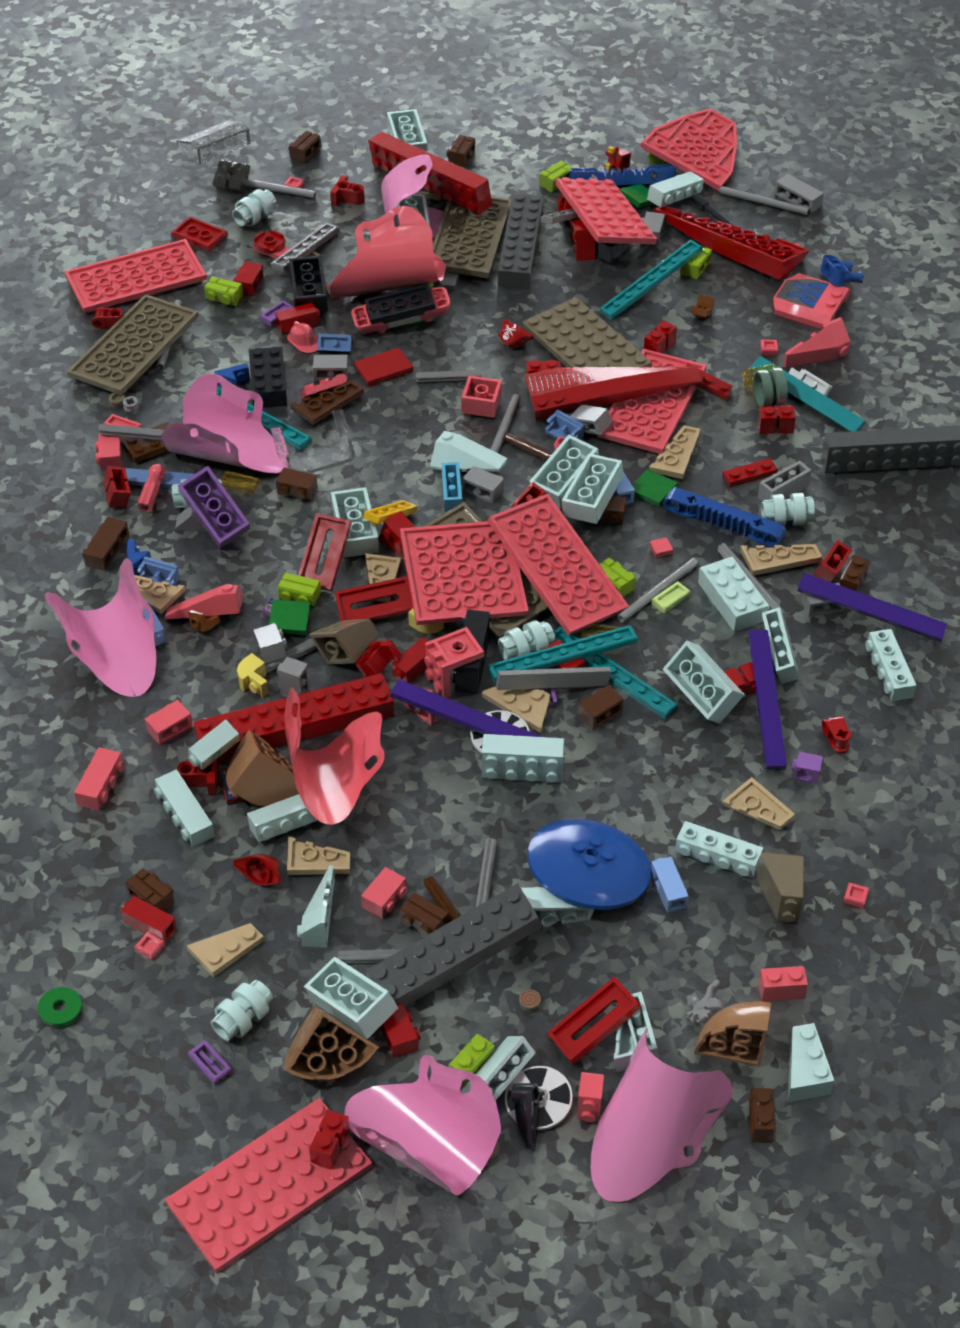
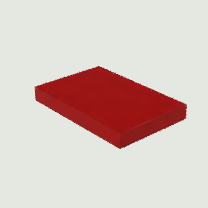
[171,216,228,252]
[354,347,413,386]

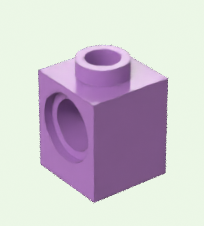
[791,752,823,784]

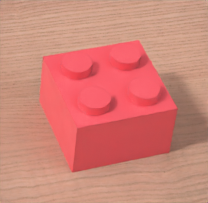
[461,376,502,418]

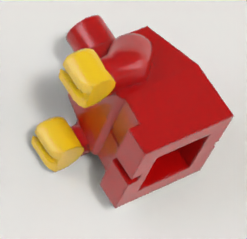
[605,146,632,171]

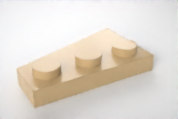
[287,837,350,875]

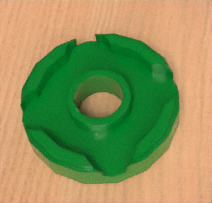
[37,987,83,1028]

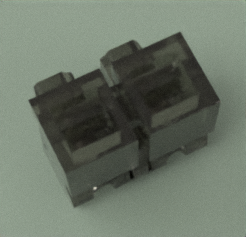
[212,159,251,194]

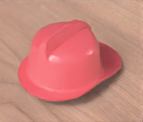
[287,321,318,353]

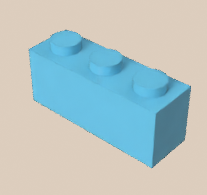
[441,462,462,513]

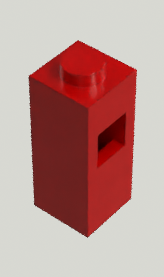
[275,303,320,334]
[392,637,428,683]
[121,896,177,943]

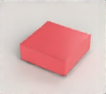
[284,176,304,189]
[760,340,778,355]
[649,537,673,558]
[843,883,869,909]
[134,932,165,960]

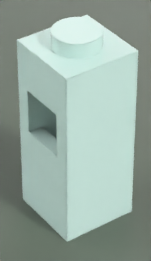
[188,720,239,770]

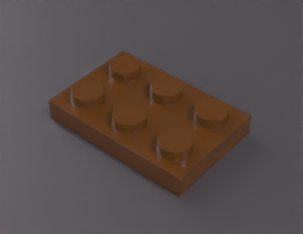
[121,422,170,463]

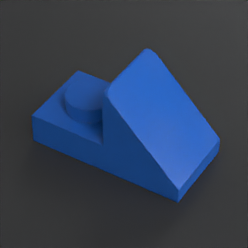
[214,363,250,388]
[127,539,151,576]

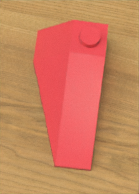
[783,317,851,368]
[165,584,244,620]

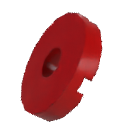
[254,230,285,253]

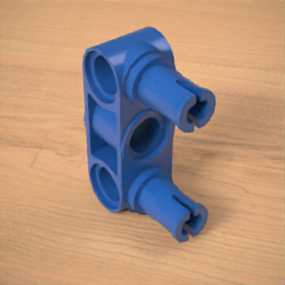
[820,255,864,286]

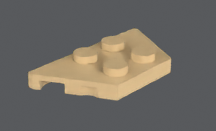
[482,686,551,733]

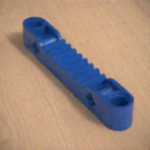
[570,164,676,185]
[663,488,786,548]

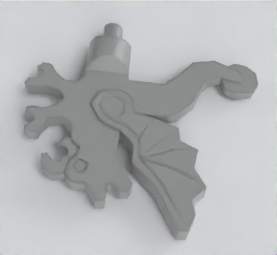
[686,980,723,1023]

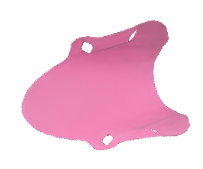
[381,155,444,238]
[161,374,290,473]
[45,558,156,697]
[590,1028,733,1202]
[344,1055,501,1196]

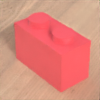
[95,434,122,471]
[145,700,193,745]
[361,867,407,919]
[758,966,808,1002]
[577,1072,604,1122]

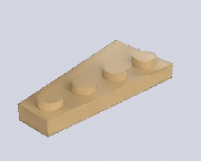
[649,425,701,479]
[740,544,822,576]

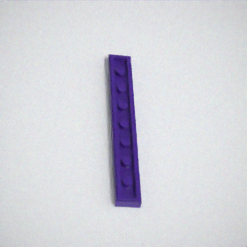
[797,573,947,642]
[748,630,787,769]
[390,679,541,737]

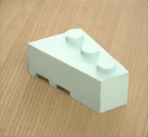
[614,992,660,1072]

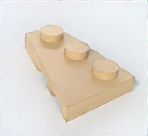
[365,553,401,602]
[134,575,186,614]
[723,777,795,830]
[187,923,264,977]

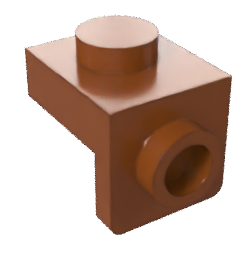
[691,295,715,318]
[188,610,220,632]

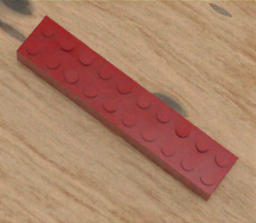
[368,131,492,215]
[193,673,395,762]

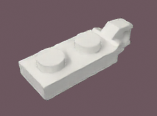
[789,368,833,396]

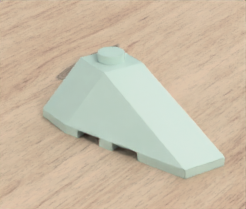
[430,431,508,472]
[297,865,335,947]

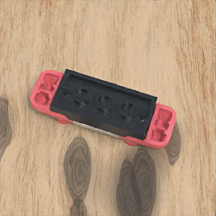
[351,284,451,334]

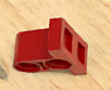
[330,175,365,206]
[356,641,402,677]
[177,758,219,796]

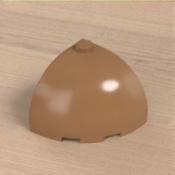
[226,730,298,806]
[694,1001,771,1066]
[284,1005,378,1080]

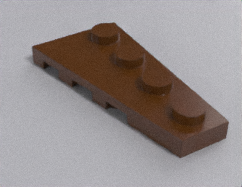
[290,380,364,425]

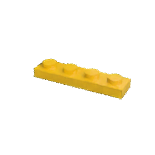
[363,500,418,525]

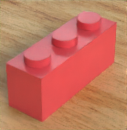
[74,747,124,810]

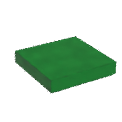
[619,184,654,208]
[632,469,678,507]
[269,599,310,635]

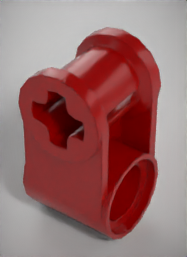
[92,307,123,329]
[822,715,851,754]

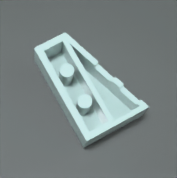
[788,1023,834,1102]

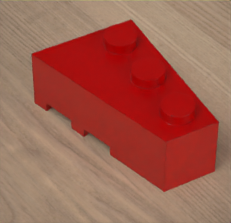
[569,217,595,261]
[378,511,415,560]

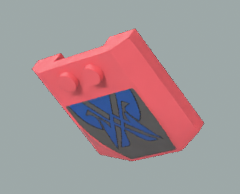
[773,273,851,329]

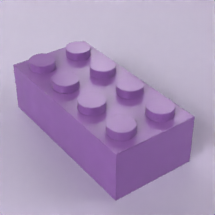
[178,466,250,549]

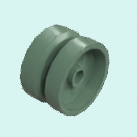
[753,367,788,407]

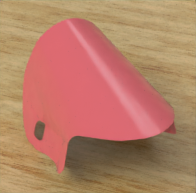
[330,206,446,298]
[284,687,385,825]

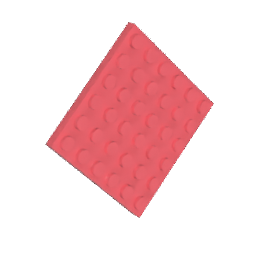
[400,521,529,625]

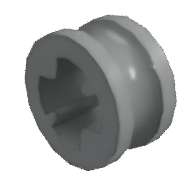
[123,396,139,413]

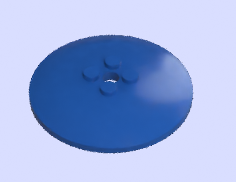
[527,819,651,910]

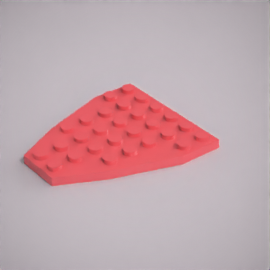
[640,109,737,191]

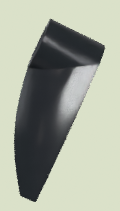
[511,1083,540,1149]

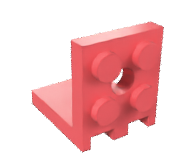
[424,627,484,698]

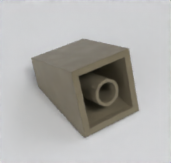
[309,619,379,664]
[757,852,804,922]

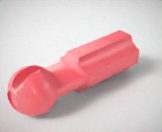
[137,464,166,513]

